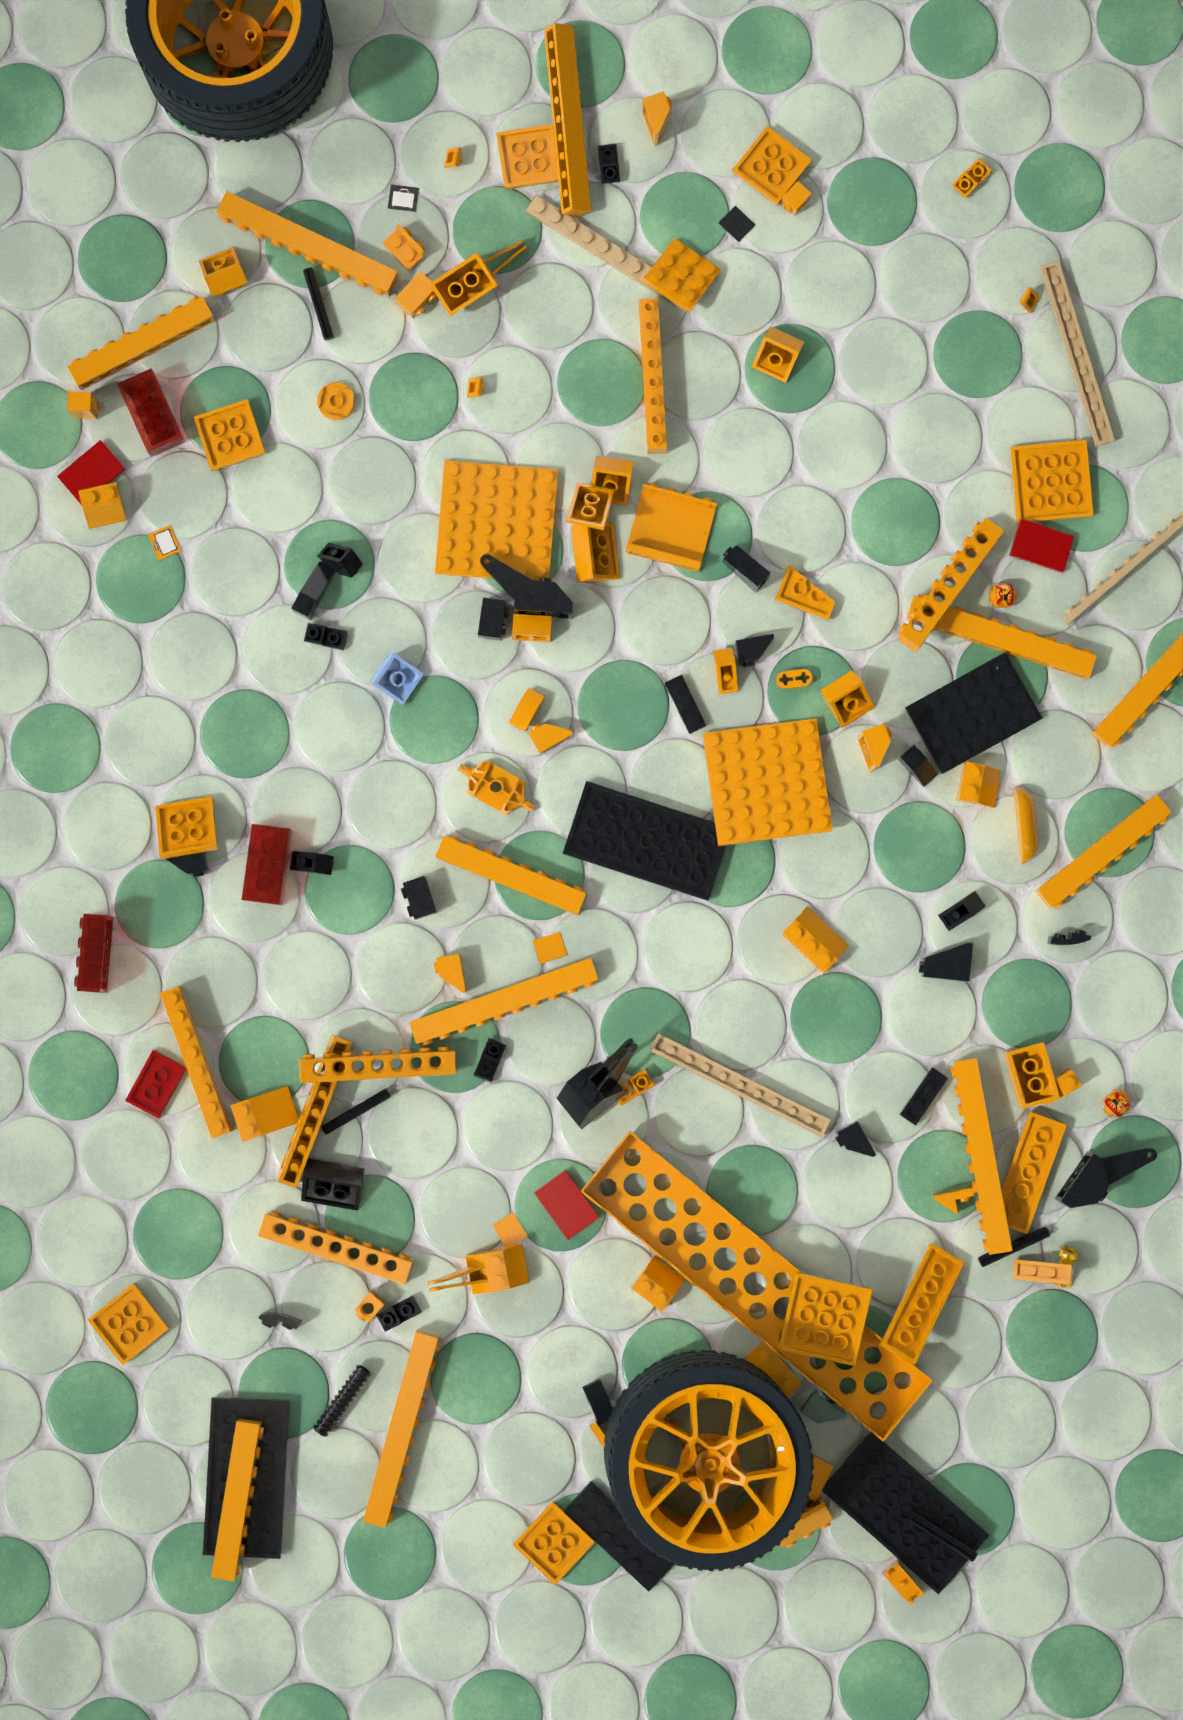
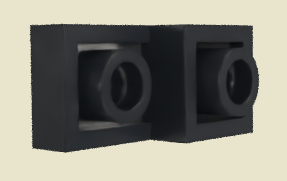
[598,144,620,184]
[304,623,348,651]
[1047,930,1091,946]
[473,1038,506,1083]
[376,1295,422,1332]
[258,1312,302,1330]
[582,1379,613,1425]

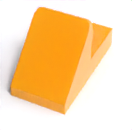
[932,1187,974,1215]

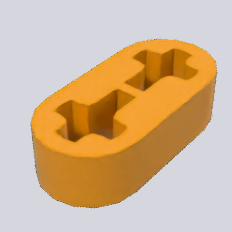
[776,669,812,689]

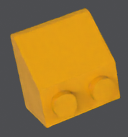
[642,91,672,146]
[199,247,248,297]
[752,326,804,383]
[591,456,634,506]
[78,482,126,529]
[820,671,874,728]
[956,761,1001,808]
[631,1255,685,1312]

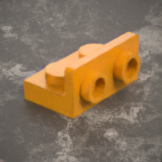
[383,224,425,271]

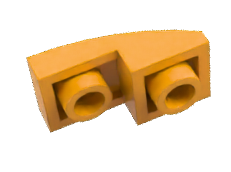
[951,158,992,198]
[509,688,545,732]
[617,1069,655,1106]

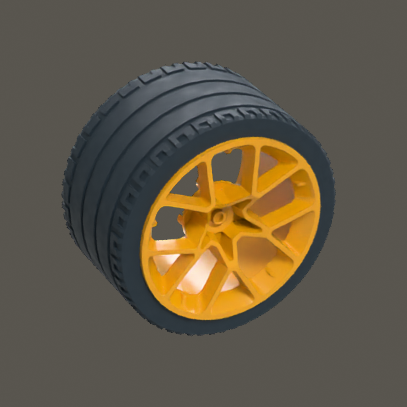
[125,0,333,142]
[604,1350,814,1571]

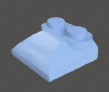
[371,652,424,705]

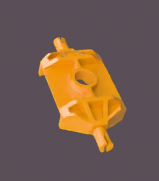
[458,760,535,815]

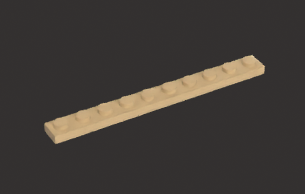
[526,195,686,312]
[1040,260,1115,447]
[1063,511,1183,625]
[650,1033,831,1137]

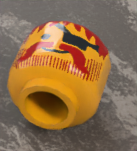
[989,583,1018,608]
[1102,1089,1131,1118]

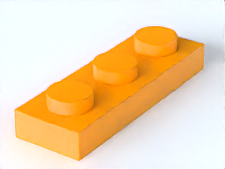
[1013,1260,1074,1286]

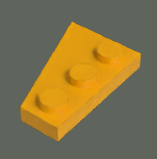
[775,564,835,621]

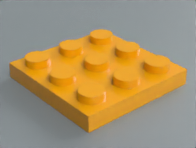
[496,124,559,190]
[732,126,812,206]
[643,238,721,313]
[194,399,266,472]
[155,796,218,859]
[87,1283,169,1365]
[744,1341,803,1423]
[512,1500,595,1585]

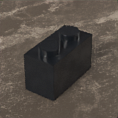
[478,597,509,641]
[401,876,437,920]

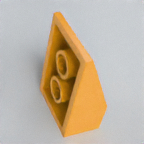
[566,482,614,530]
[230,1086,299,1142]

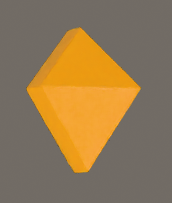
[444,147,463,168]
[1020,287,1039,313]
[467,377,485,398]

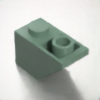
[800,1390,847,1423]

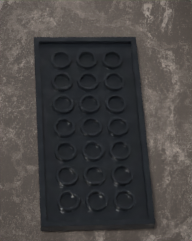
[562,781,726,901]
[203,1397,290,1559]
[822,1431,990,1595]

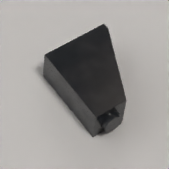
[722,545,771,593]
[918,943,973,982]

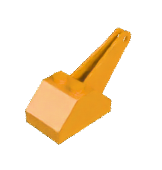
[430,239,528,316]
[428,1244,530,1294]

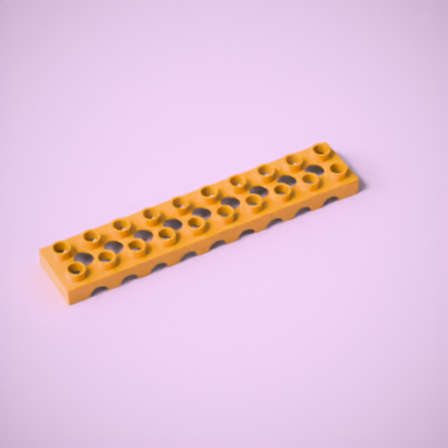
[581,1130,932,1442]

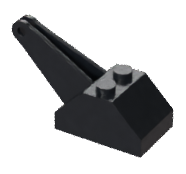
[480,554,573,619]
[556,1038,638,1129]
[1054,1148,1157,1208]

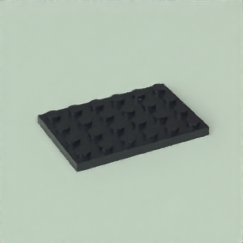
[905,652,1043,774]

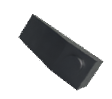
[291,561,336,620]

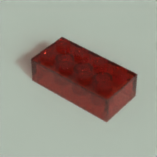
[117,368,186,457]
[241,824,293,906]
[74,913,114,993]

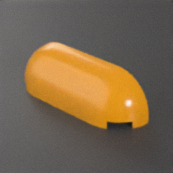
[1013,788,1039,864]

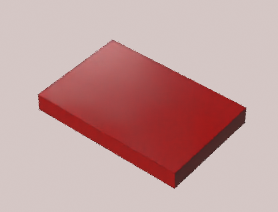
[57,440,126,505]
[1009,519,1074,573]
[125,1050,187,1119]
[534,1170,599,1240]

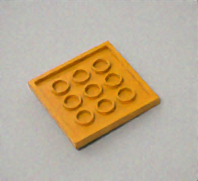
[1010,440,1094,524]
[778,1272,872,1366]

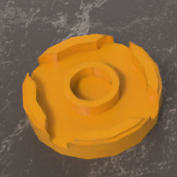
[317,382,355,420]

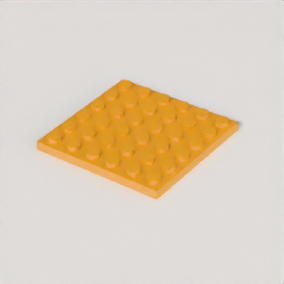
[435,460,558,581]
[702,719,833,846]

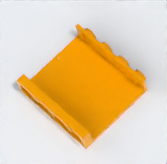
[625,483,717,572]

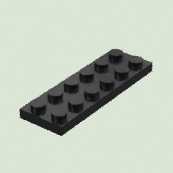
[564,1482,675,1592]

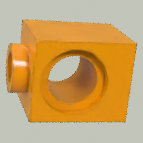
[781,181,812,215]
[355,1290,386,1322]

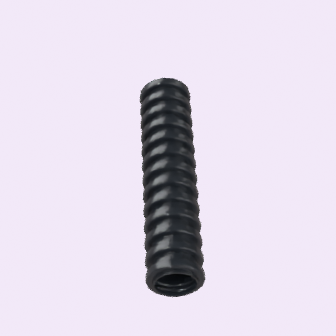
[313,1365,371,1437]

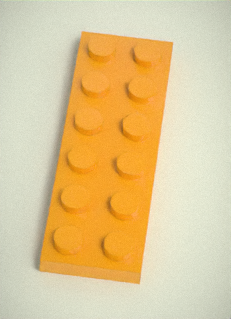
[1001,1111,1067,1234]
[879,1243,965,1365]

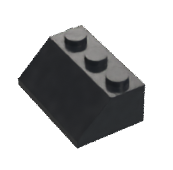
[301,1158,365,1211]

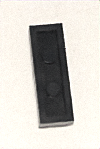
[665,674,706,735]
[899,1067,948,1126]

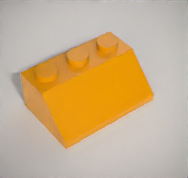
[571,523,620,583]
[857,723,892,772]
[781,906,849,973]
[1003,1042,1060,1109]
[780,1496,833,1548]

